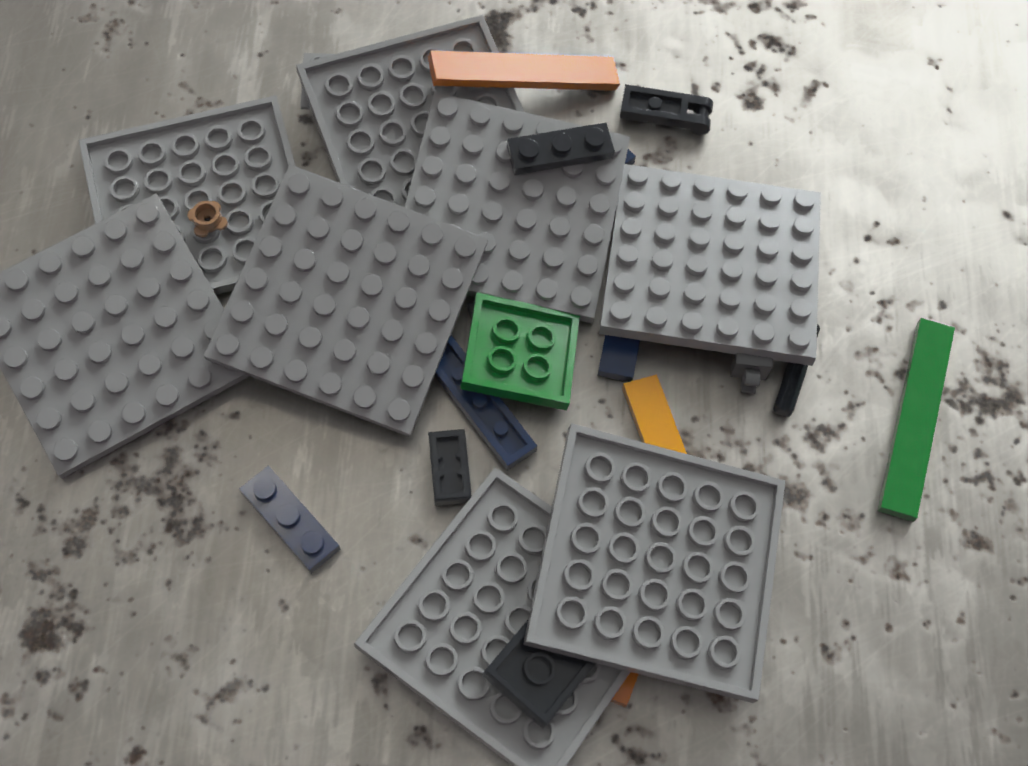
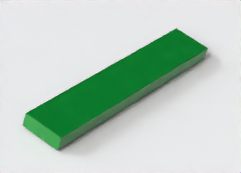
[877,318,955,522]

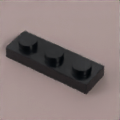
[507,122,615,175]

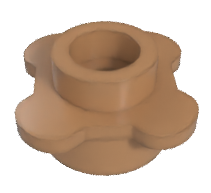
[187,201,228,237]

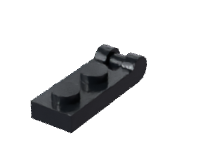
[620,84,713,135]

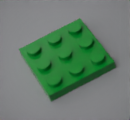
[460,292,580,411]

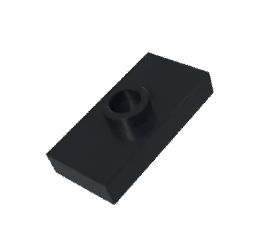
[428,429,472,506]

